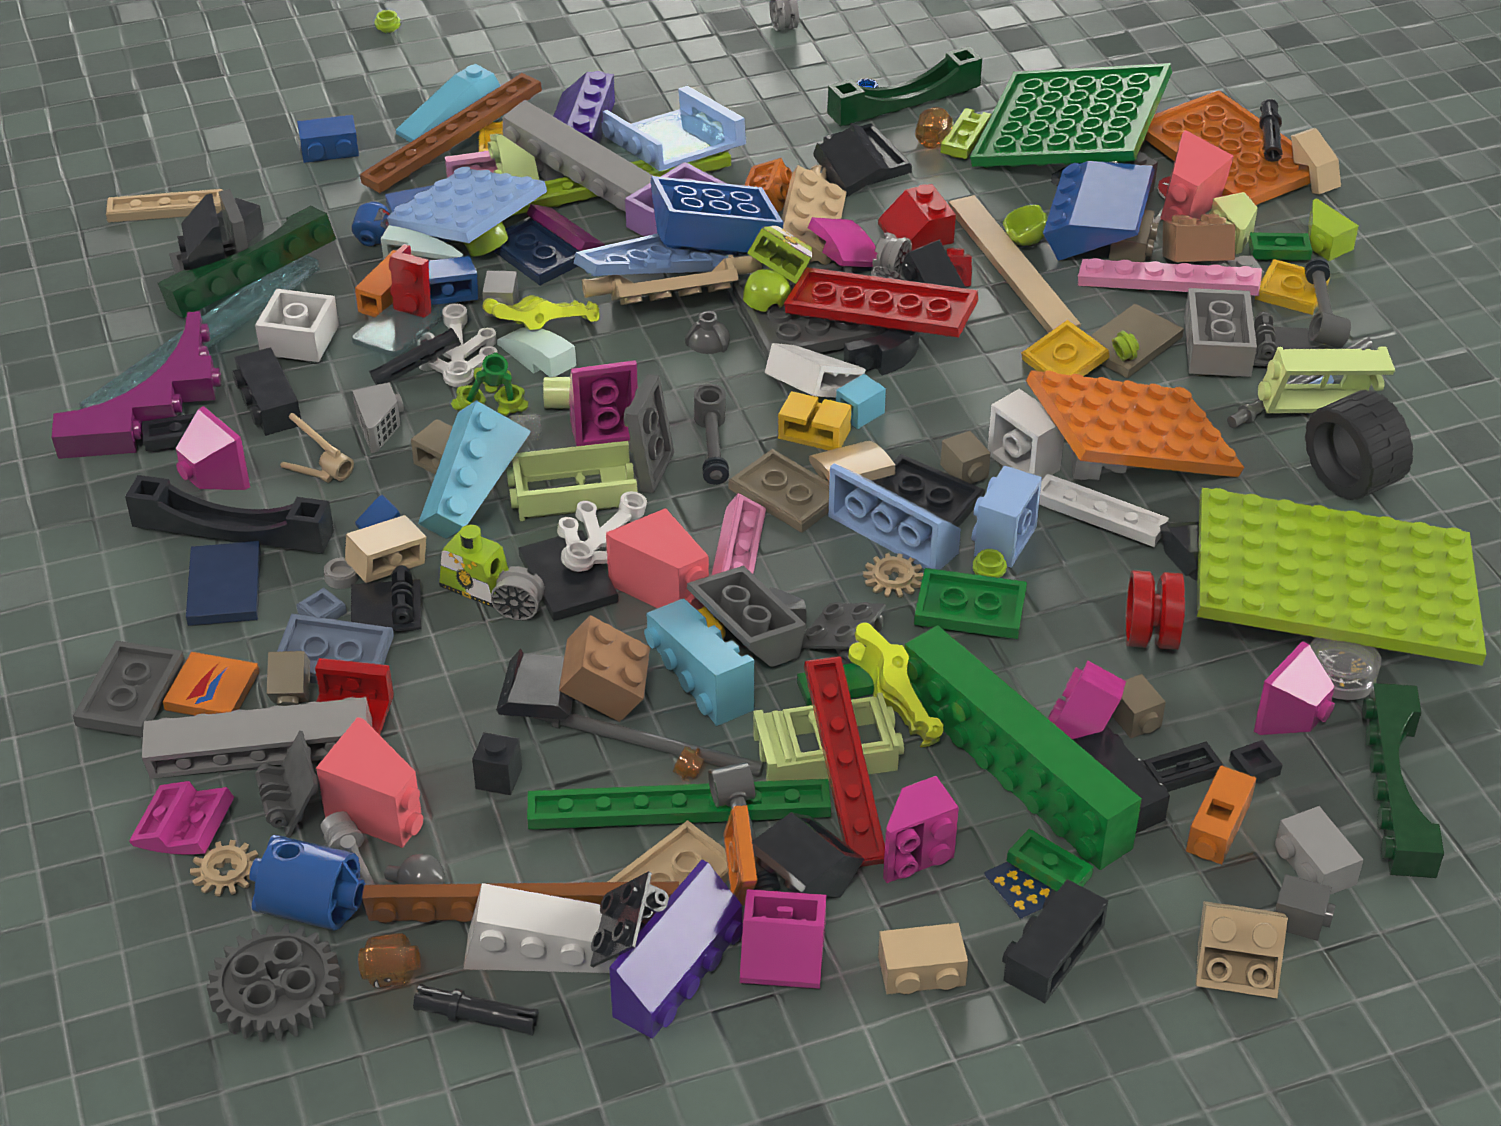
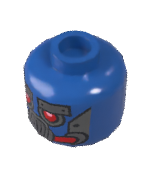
[352,202,391,246]

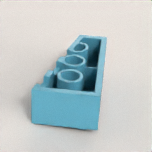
[644,598,754,726]

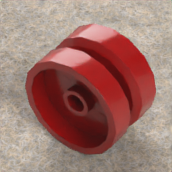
[1125,570,1185,650]

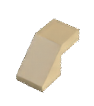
[1291,128,1341,194]

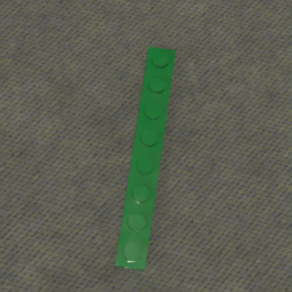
[527,779,831,829]

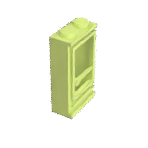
[1258,347,1395,413]
[506,441,637,521]
[753,693,904,781]

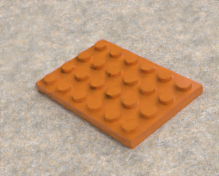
[1144,90,1311,205]
[1026,370,1244,477]

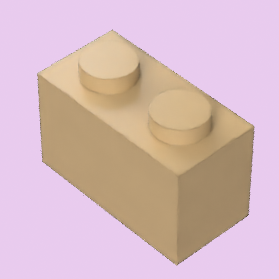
[345,515,426,583]
[878,923,968,994]

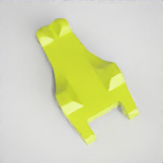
[482,295,600,330]
[848,623,943,747]

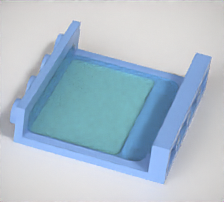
[602,86,746,171]

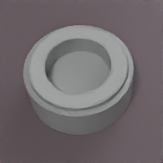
[324,557,359,589]

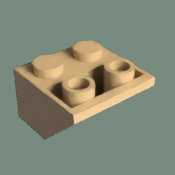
[1196,901,1288,998]

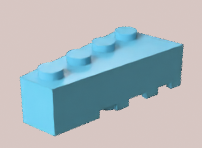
[418,400,531,539]

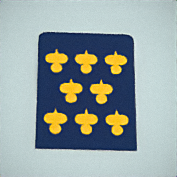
[984,862,1054,919]

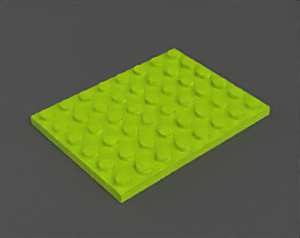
[1197,487,1486,666]

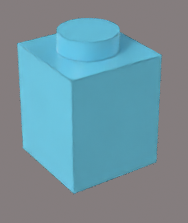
[836,374,886,429]

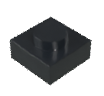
[1229,740,1283,784]

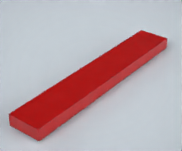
[804,656,885,867]

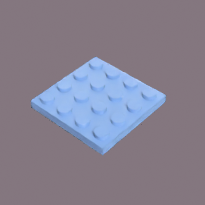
[387,167,547,243]

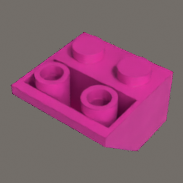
[1048,660,1126,739]
[883,776,959,883]
[740,889,826,989]

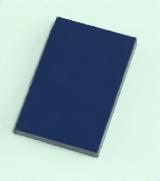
[493,217,579,285]
[186,541,261,626]

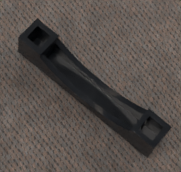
[125,475,334,553]

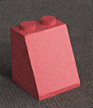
[1161,130,1234,221]
[606,508,709,610]
[316,717,423,848]

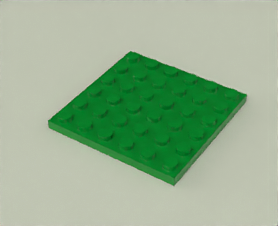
[970,63,1172,168]

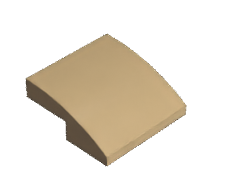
[809,441,895,481]

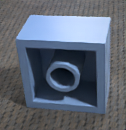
[971,465,1042,568]

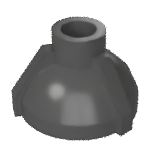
[685,311,730,354]

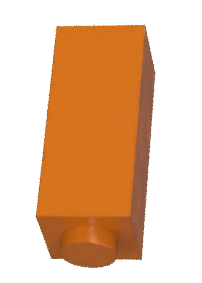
[355,250,413,320]
[1186,765,1256,865]

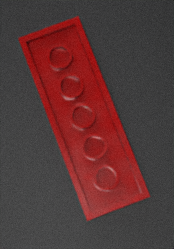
[784,267,979,338]

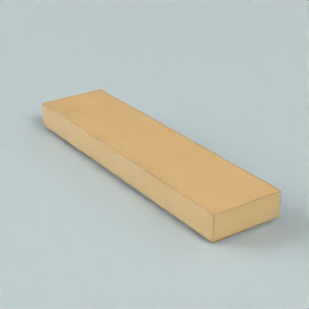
[106,189,223,222]

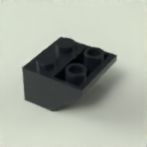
[752,812,864,898]

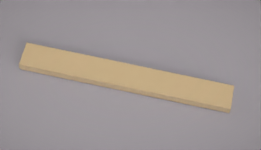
[948,195,1081,333]

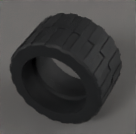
[1305,390,1414,500]

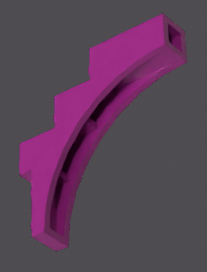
[51,311,221,459]

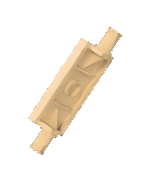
[781,165,846,267]
[582,255,762,305]

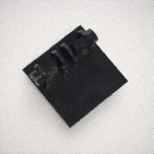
[351,565,421,631]
[590,871,669,968]

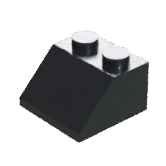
[177,193,225,271]

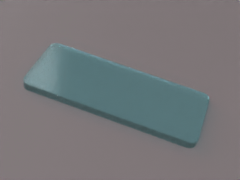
[352,301,465,357]

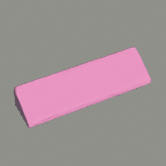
[712,493,766,575]

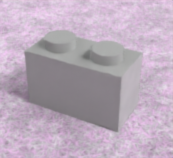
[1275,806,1363,895]

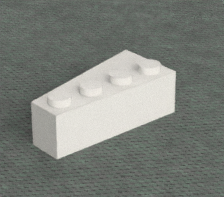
[463,883,618,973]

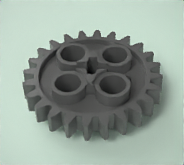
[206,924,342,1042]

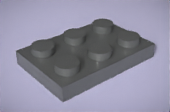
[624,374,674,493]
[73,640,185,737]

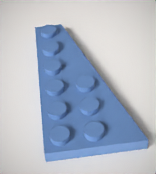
[574,233,749,276]

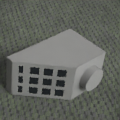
[352,382,404,453]

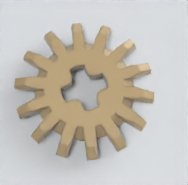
[863,553,923,597]
[190,840,258,896]

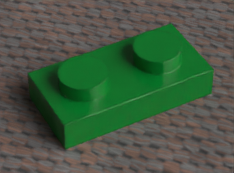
[1248,232,1313,261]
[1006,829,1094,891]

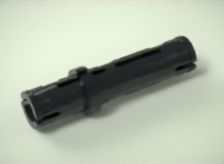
[1259,99,1283,162]
[369,328,461,385]
[413,984,539,1036]

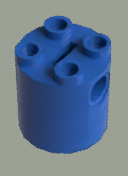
[249,835,365,930]

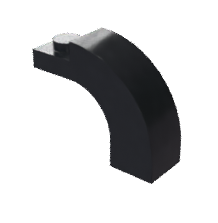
[844,327,920,376]

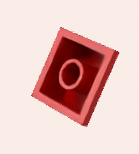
[878,184,956,251]

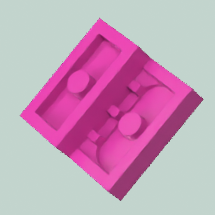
[808,217,877,267]
[129,781,234,855]

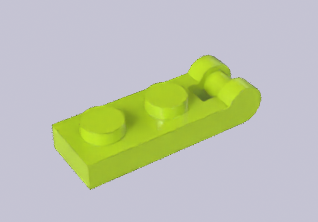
[940,108,992,159]

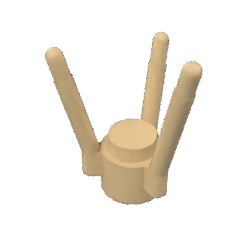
[281,413,354,483]

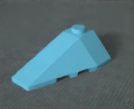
[396,64,507,142]

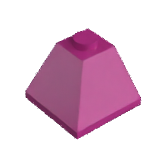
[176,406,250,490]
[1254,641,1335,735]

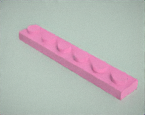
[1078,258,1262,296]

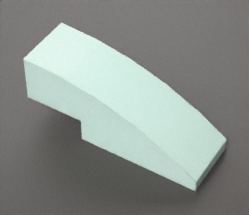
[381,225,463,261]
[497,327,576,377]

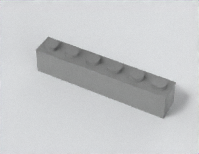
[503,100,653,212]
[142,697,372,779]

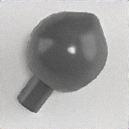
[384,854,445,884]

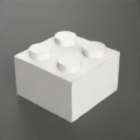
[255,289,339,362]
[988,389,1064,480]

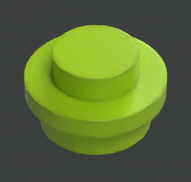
[374,10,401,33]
[1112,330,1139,361]
[972,549,1007,578]

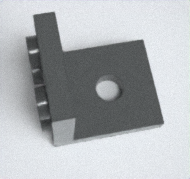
[169,189,248,274]

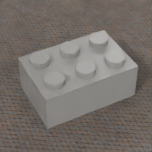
[1184,288,1257,377]

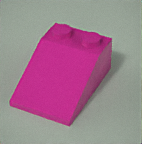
[569,360,638,446]

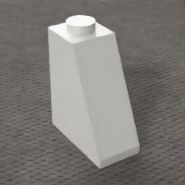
[765,343,866,398]

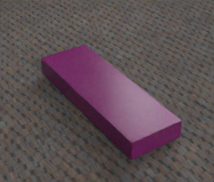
[527,204,605,251]

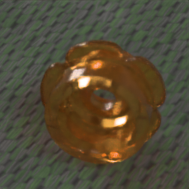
[673,746,704,781]

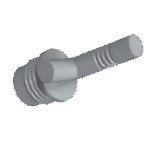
[321,811,376,885]

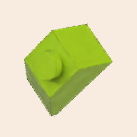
[1308,198,1359,261]

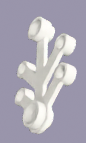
[416,304,498,388]
[557,491,647,572]

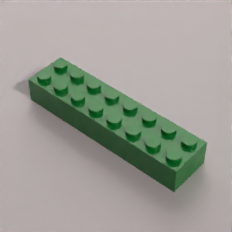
[904,625,1142,870]

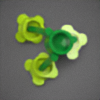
[451,352,529,416]

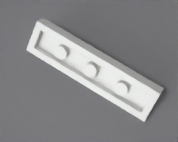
[1039,473,1169,547]

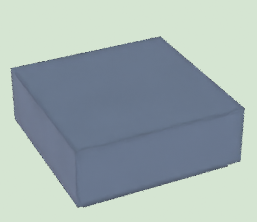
[296,587,347,620]

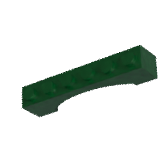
[827,46,982,127]
[157,206,336,318]
[1362,683,1444,878]

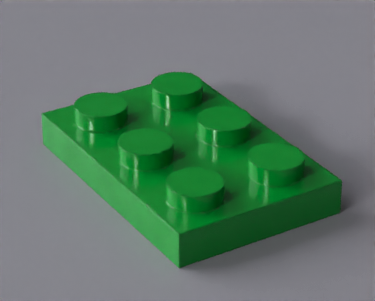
[914,568,1027,639]

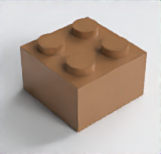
[1163,214,1235,262]
[559,615,650,722]

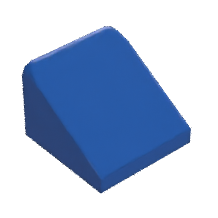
[355,495,400,529]

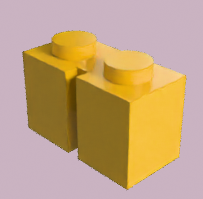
[778,391,852,451]

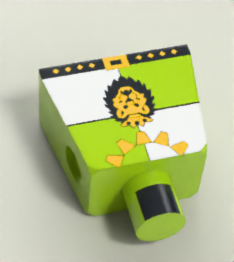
[747,226,812,284]
[439,524,509,608]

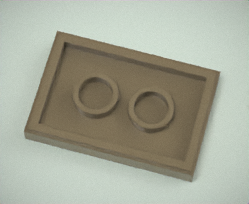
[1090,304,1184,378]
[728,449,829,533]

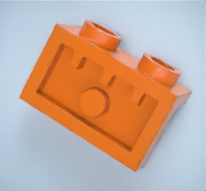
[744,158,792,212]

